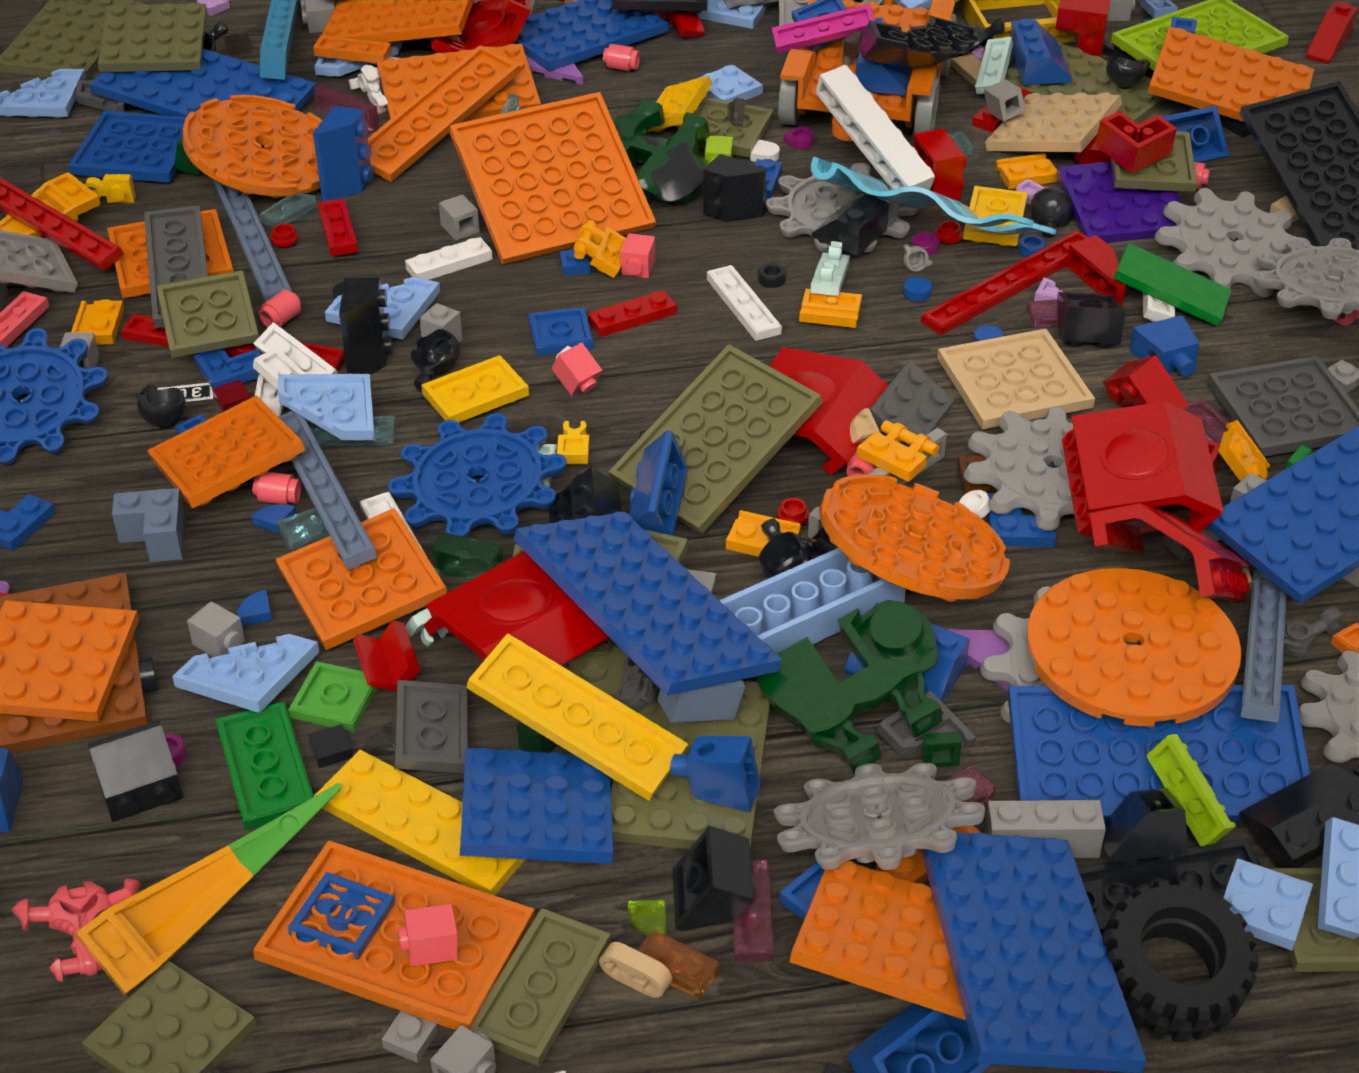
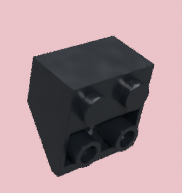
[549,466,622,523]
[1102,788,1189,865]

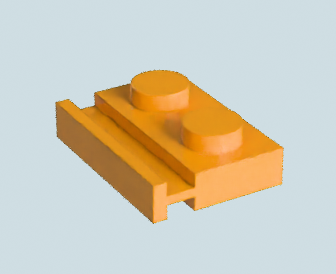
[995,153,1058,189]
[799,288,862,328]
[71,299,125,344]
[1218,420,1270,482]
[726,510,801,557]

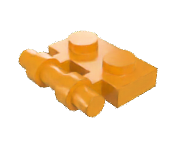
[574,220,626,278]
[857,420,939,482]

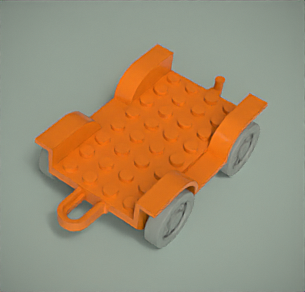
[778,0,956,141]

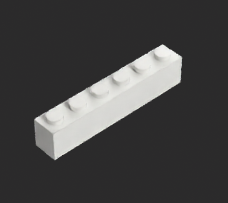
[815,65,935,190]

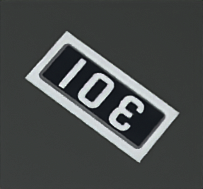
[157,383,213,402]

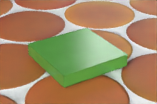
[288,661,378,732]

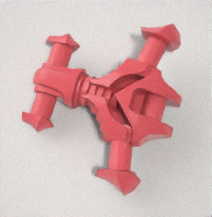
[12,878,142,982]

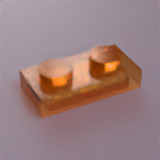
[637,929,720,1000]

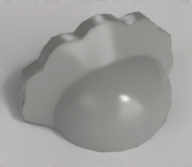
[903,244,933,271]

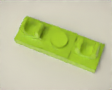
[1146,734,1236,846]

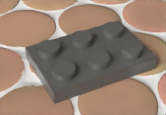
[870,360,954,447]
[394,680,468,773]

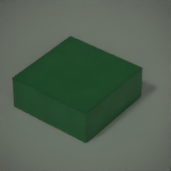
[921,731,962,767]

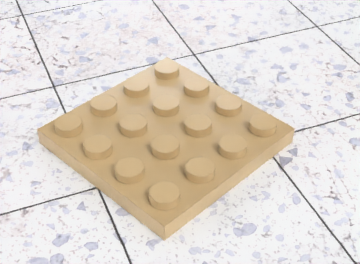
[985,92,1122,152]
[937,328,1095,430]

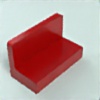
[353,620,420,692]

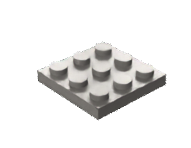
[0,230,78,293]

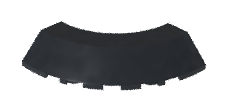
[859,15,978,67]

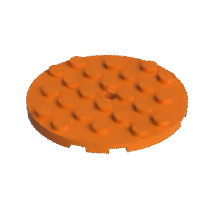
[182,95,322,198]
[819,474,1010,602]
[1026,568,1241,726]

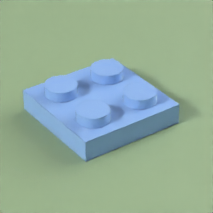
[697,64,763,103]
[1223,858,1313,950]

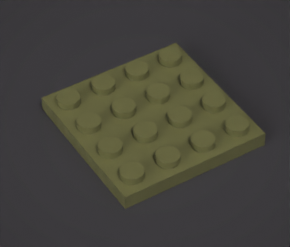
[98,3,207,72]

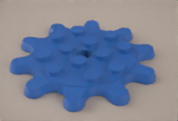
[0,328,108,466]
[387,413,567,543]

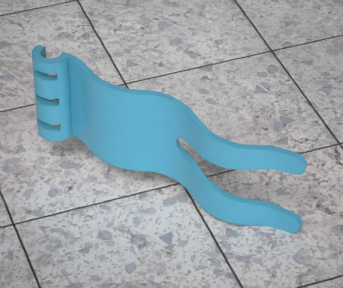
[811,157,1057,235]

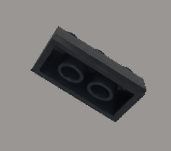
[339,277,393,375]
[1239,763,1359,868]

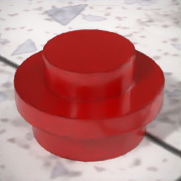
[935,220,963,245]
[271,224,298,248]
[777,498,809,525]

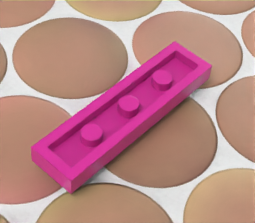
[772,4,875,54]

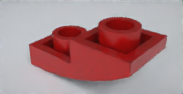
[667,10,705,38]

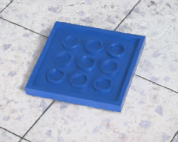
[68,111,186,183]
[460,748,613,864]

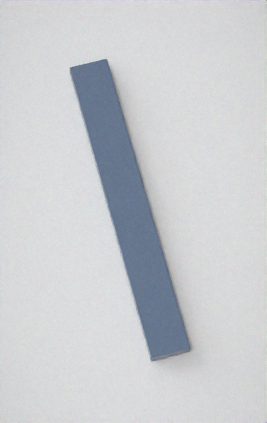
[214,180,292,302]
[279,411,378,570]
[1241,570,1287,723]

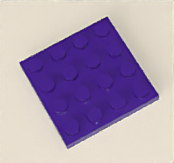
[1056,162,1182,243]

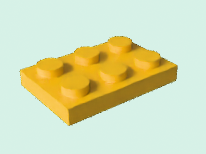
[647,76,713,133]
[963,186,1028,246]
[421,355,529,423]

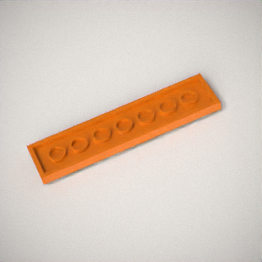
[368,45,520,182]

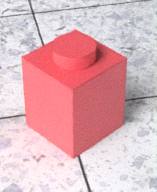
[621,233,656,278]
[551,343,602,396]
[398,904,458,966]

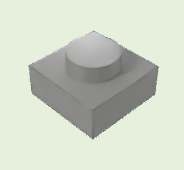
[1328,360,1359,393]
[381,1011,438,1063]

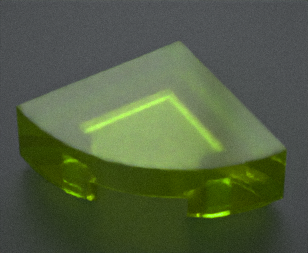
[627,900,666,940]

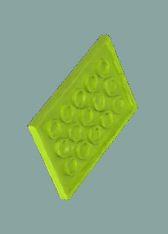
[1111,0,1289,71]

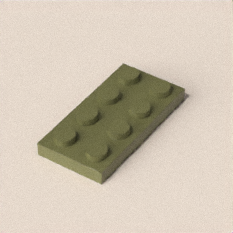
[470,908,611,1067]

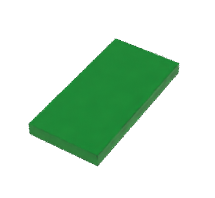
[1113,243,1232,326]
[215,701,314,830]

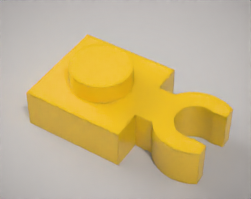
[85,174,136,203]
[557,421,590,465]

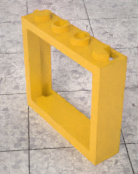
[960,0,1077,43]

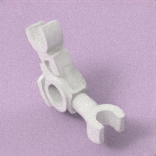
[348,65,388,115]

